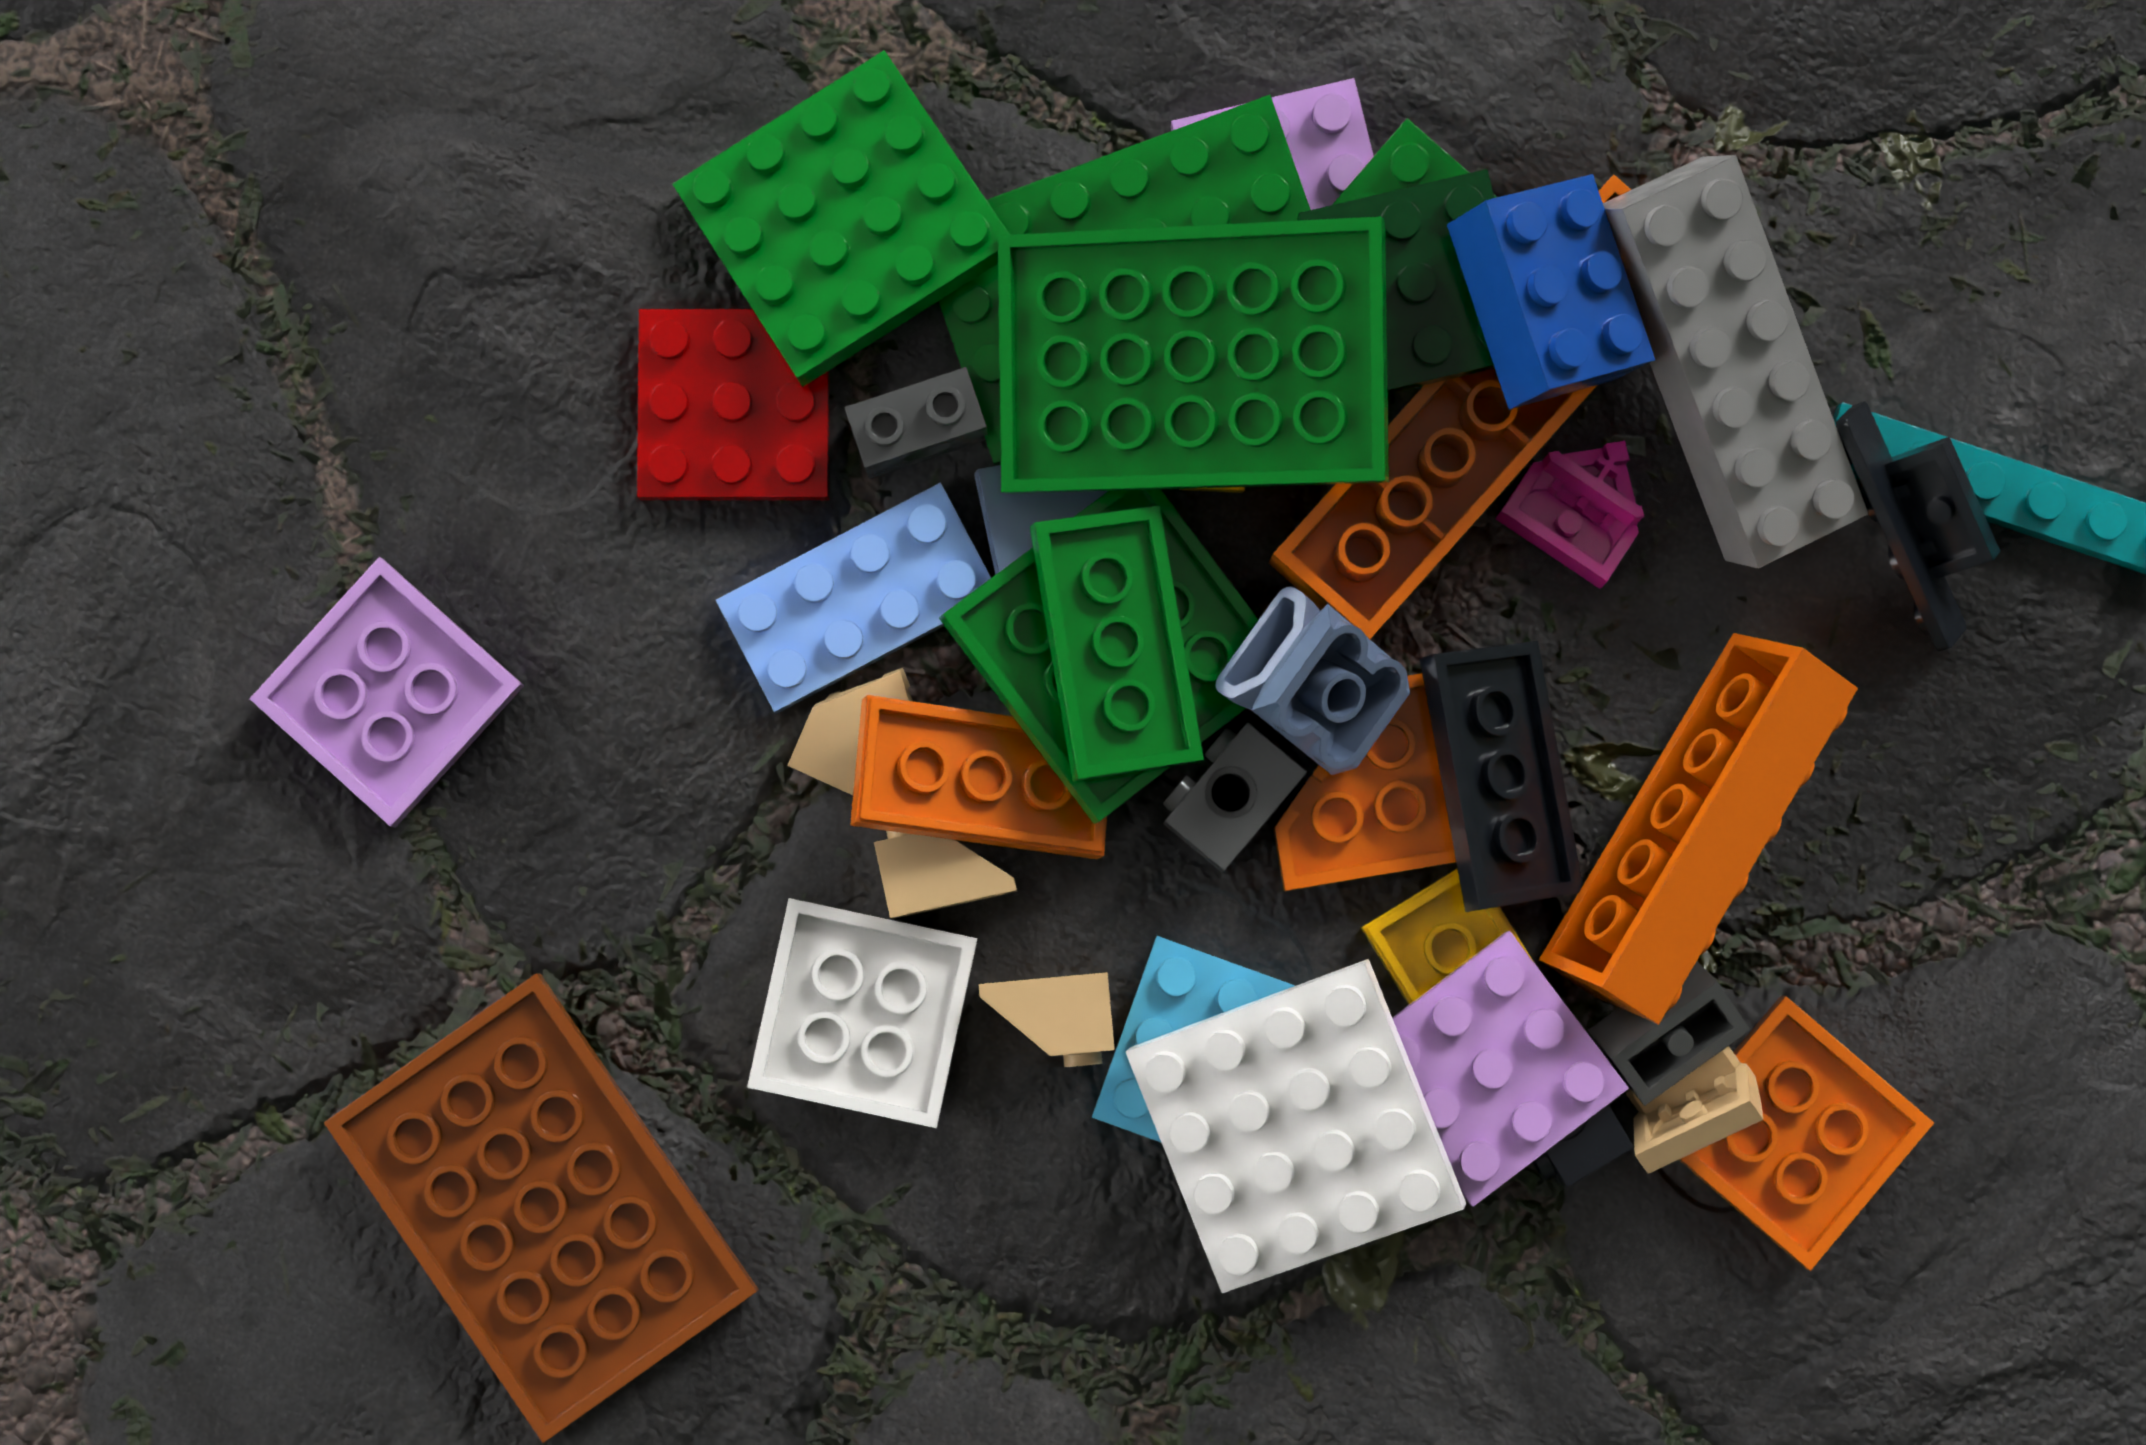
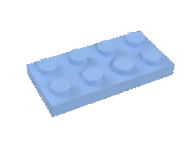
[716,482,991,714]

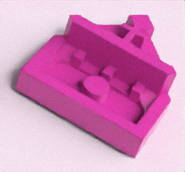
[1495,441,1644,589]

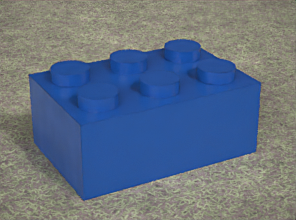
[1447,174,1655,410]

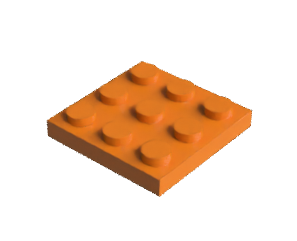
[1679,996,1934,1271]

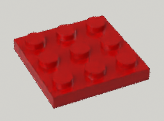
[637,309,830,500]

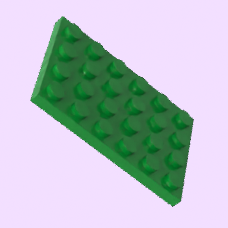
[939,95,1311,466]
[998,217,1389,494]

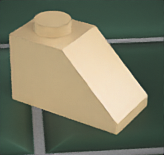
[874,831,1018,919]
[978,972,1115,1067]

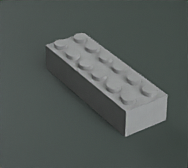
[1603,155,1868,569]

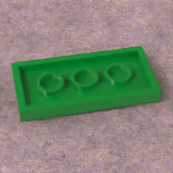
[1030,505,1204,782]

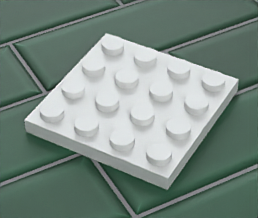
[1125,959,1466,1293]

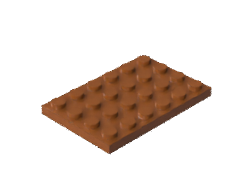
[323,973,759,1443]

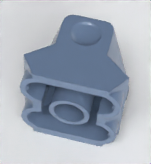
[1215,586,1410,775]

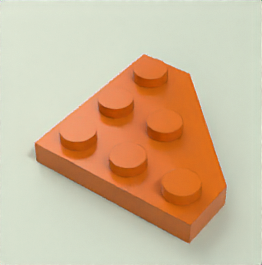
[1273,673,1456,891]

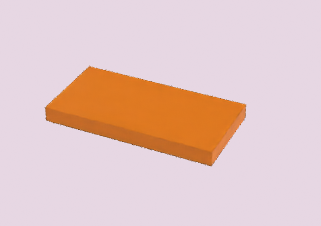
[850,695,1107,859]

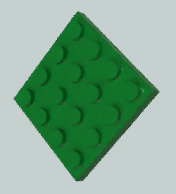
[672,50,1010,387]
[939,489,1259,824]

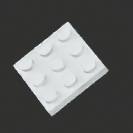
[747,898,978,1128]

